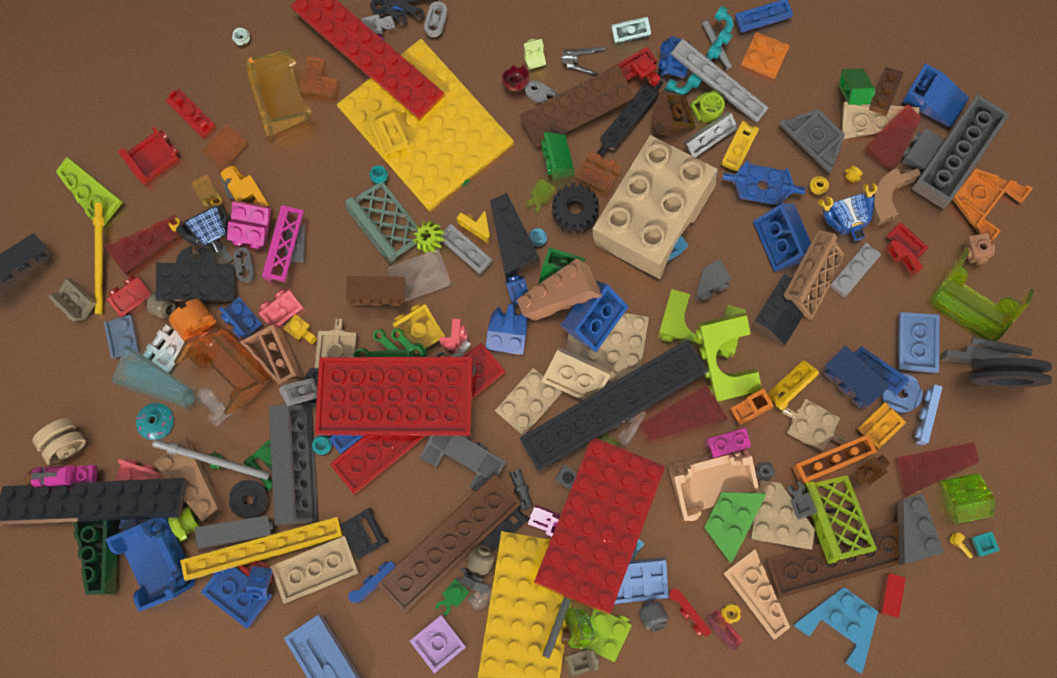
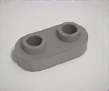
[424,1,447,37]
[525,80,558,105]

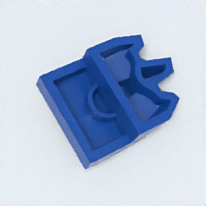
[486,302,529,355]

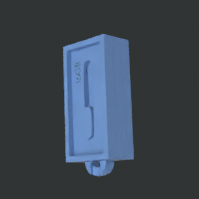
[284,615,361,678]

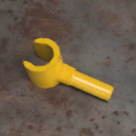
[950,532,973,559]

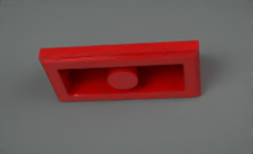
[878,573,906,618]

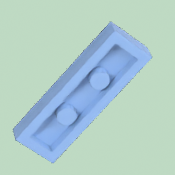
[914,385,942,445]

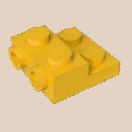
[393,304,445,355]

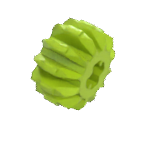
[413,221,445,253]

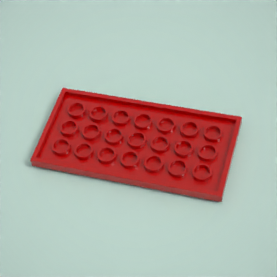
[315,357,473,436]
[534,438,665,615]

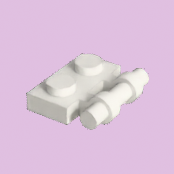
[143,324,191,373]

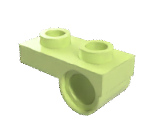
[524,39,546,70]

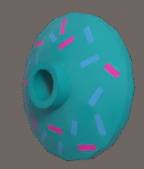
[136,403,174,440]

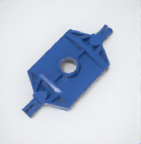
[722,160,806,206]

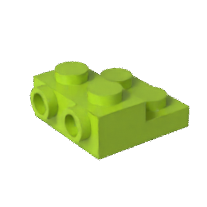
[578,609,632,662]

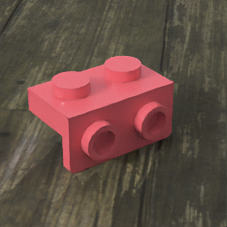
[439,319,468,353]

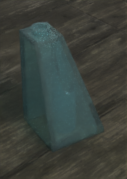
[111,346,195,409]

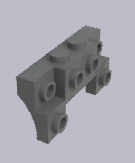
[419,436,506,491]

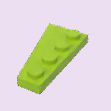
[56,157,123,229]

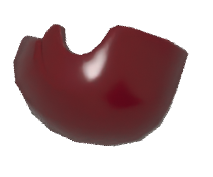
[502,65,529,92]

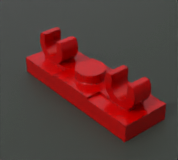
[165,88,216,138]

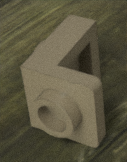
[564,649,599,676]

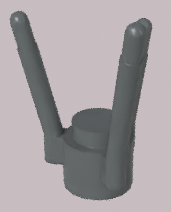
[562,47,606,76]

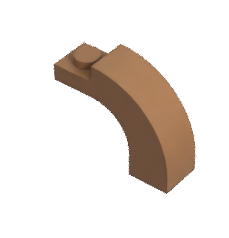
[872,168,921,226]

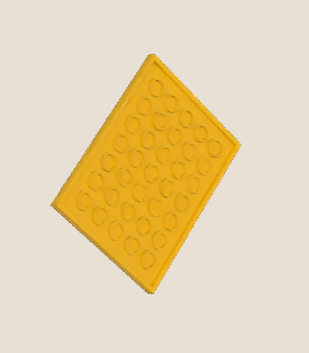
[336,39,514,212]

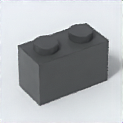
[901,128,945,174]

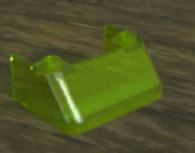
[931,248,1034,341]

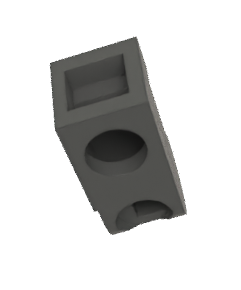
[554,464,577,490]

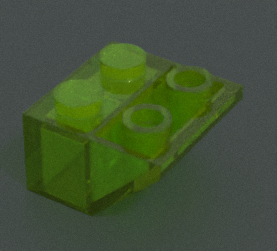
[940,473,995,524]

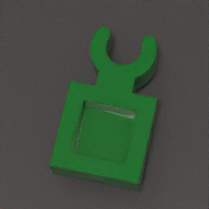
[435,579,470,616]

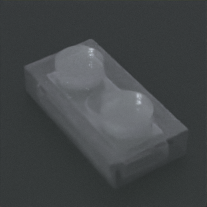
[618,411,647,449]

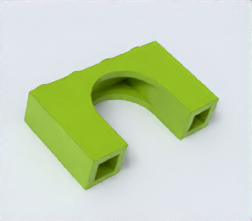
[658,289,746,358]
[695,313,762,401]

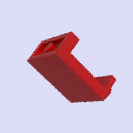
[118,126,180,185]

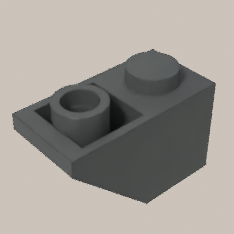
[695,259,732,301]

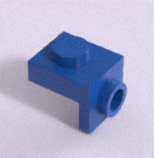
[246,566,273,600]

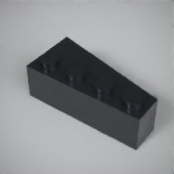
[490,193,540,280]

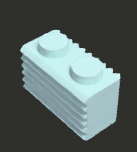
[611,17,651,44]

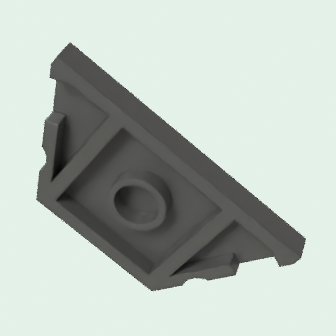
[779,109,845,174]

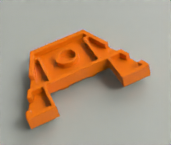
[952,168,1033,242]

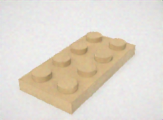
[270,536,359,604]

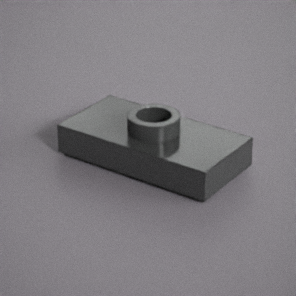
[285,225,306,263]

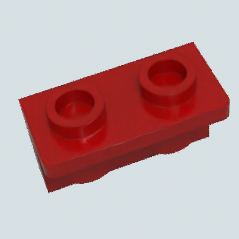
[107,275,152,317]

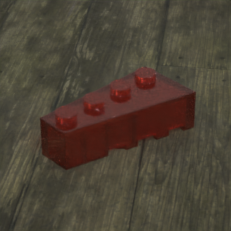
[638,385,728,444]

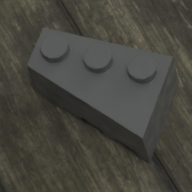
[897,494,944,565]

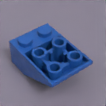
[902,63,969,129]

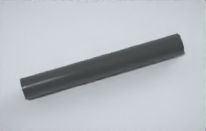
[971,336,1033,356]
[542,598,571,659]

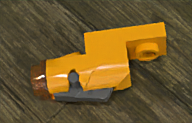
[219,161,272,211]

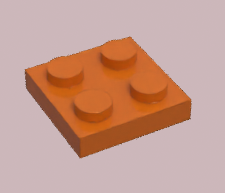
[741,32,790,79]

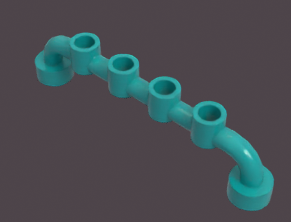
[663,5,733,95]

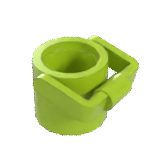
[690,90,725,124]
[168,506,201,542]

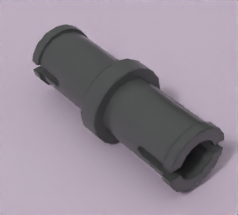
[509,469,534,510]

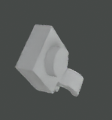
[361,14,395,35]

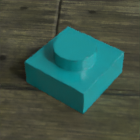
[971,531,1000,557]

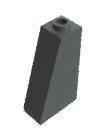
[194,515,273,552]

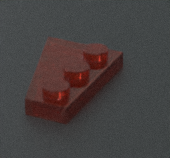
[867,104,922,170]

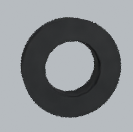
[971,358,1052,387]

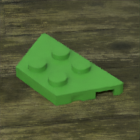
[704,491,767,563]

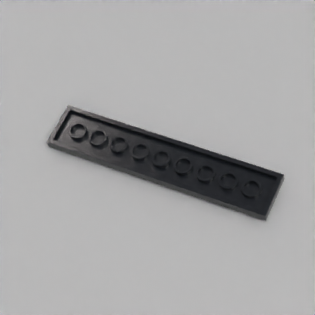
[520,339,708,472]
[0,478,188,525]

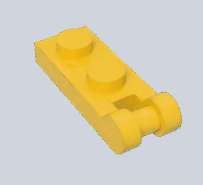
[721,120,759,172]
[767,360,819,410]

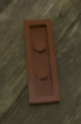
[869,67,904,116]

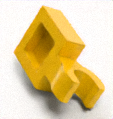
[283,314,317,345]

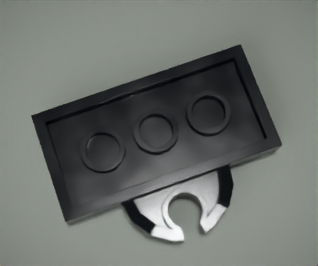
[156,246,234,302]

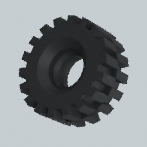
[552,183,599,233]

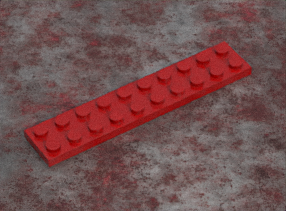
[290,0,445,121]
[330,342,506,495]

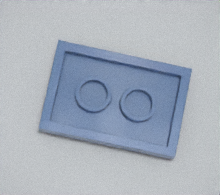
[898,312,940,373]

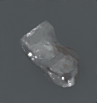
[196,388,231,426]

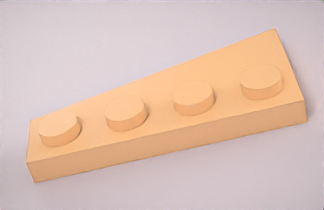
[723,549,790,640]

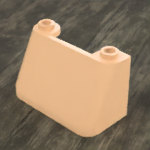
[668,449,760,521]

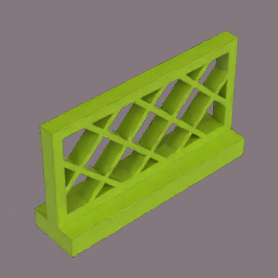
[804,475,877,564]

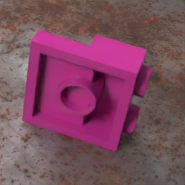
[227,200,271,249]

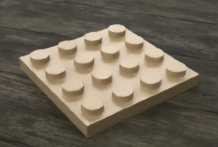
[566,305,649,387]

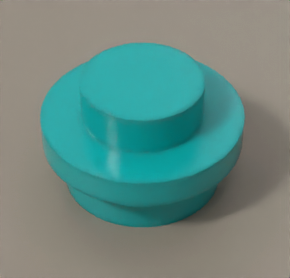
[369,165,388,183]
[312,435,332,455]

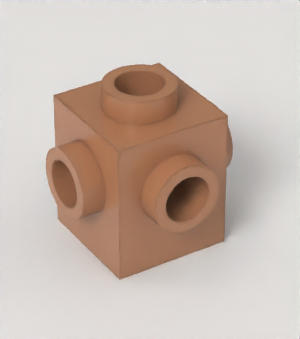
[963,233,995,265]

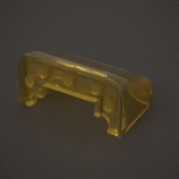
[245,49,311,137]

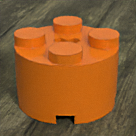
[169,299,216,343]

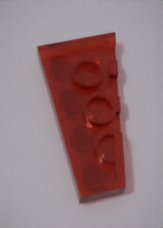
[104,215,183,275]
[895,442,980,497]

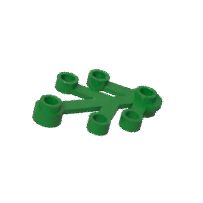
[353,328,427,357]

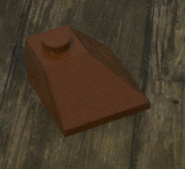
[651,91,696,136]

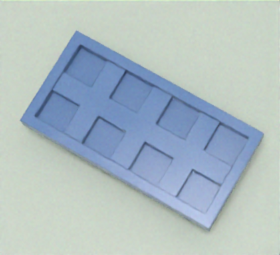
[614,557,669,604]

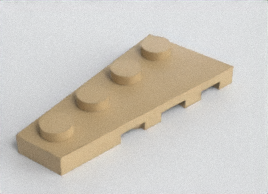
[841,102,919,139]

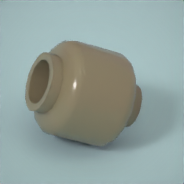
[146,292,176,319]
[467,545,495,576]

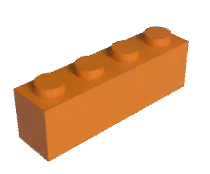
[792,434,877,484]

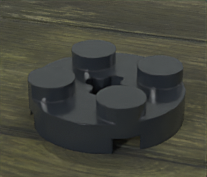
[229,480,270,519]

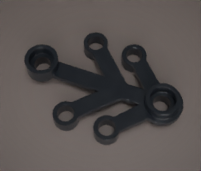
[370,0,424,25]

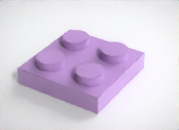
[410,615,466,673]

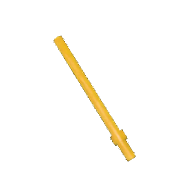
[93,202,104,314]

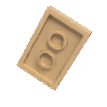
[542,347,611,400]
[495,368,562,436]

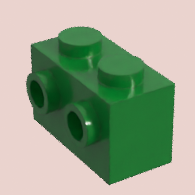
[838,69,875,106]

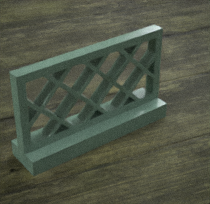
[345,183,418,264]

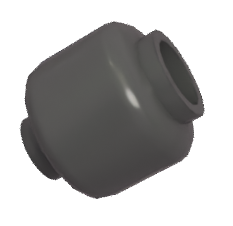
[639,600,669,632]

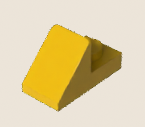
[456,211,491,244]

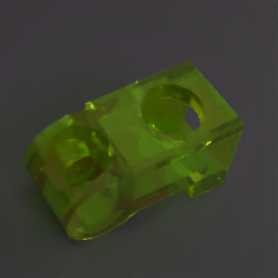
[565,608,596,649]

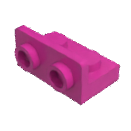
[705,428,751,457]

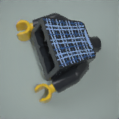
[169,197,229,253]

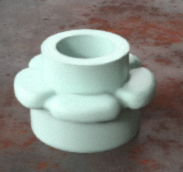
[232,28,250,45]

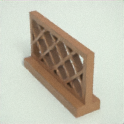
[784,230,845,320]

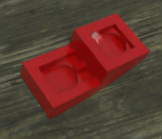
[886,240,924,276]

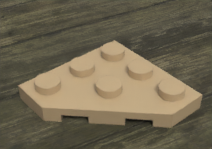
[751,480,815,550]

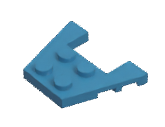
[793,587,878,674]

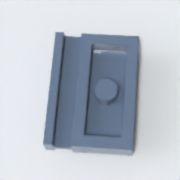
[104,315,140,359]

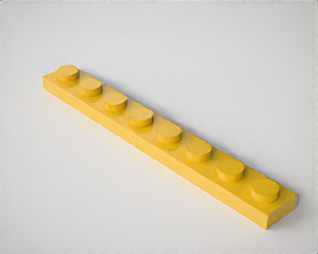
[180,517,343,581]

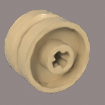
[32,418,86,466]

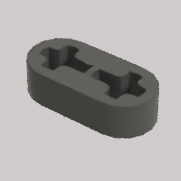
[233,247,255,283]

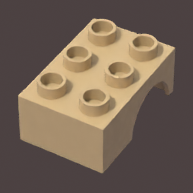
[592,135,718,279]

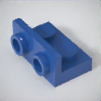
[658,36,690,78]
[219,297,264,339]

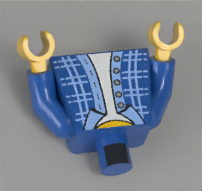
[818,183,877,241]

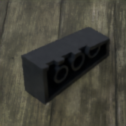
[0,233,51,297]

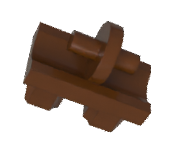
[855,455,890,486]

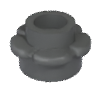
[755,462,775,481]

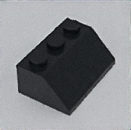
[752,274,811,346]

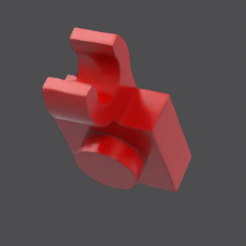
[631,53,661,87]

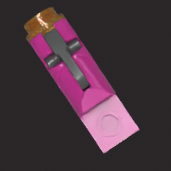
[25,465,98,487]

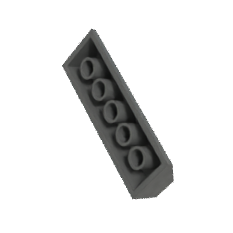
[269,403,318,525]

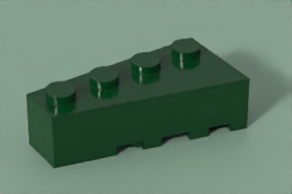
[73,520,118,596]

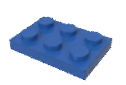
[200,567,273,629]

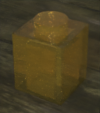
[191,175,222,207]

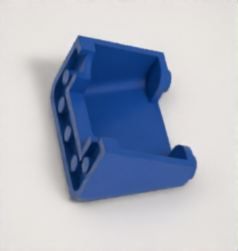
[105,518,195,612]

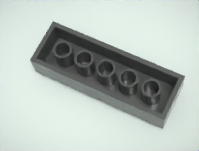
[912,94,1010,209]

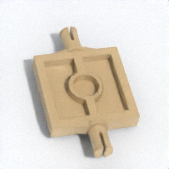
[315,318,357,369]
[782,399,845,452]

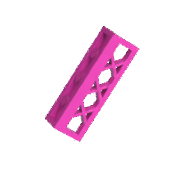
[262,205,304,282]

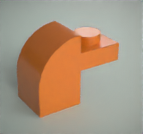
[730,388,774,426]

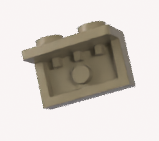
[49,278,97,321]

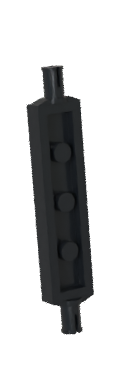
[597,80,663,157]

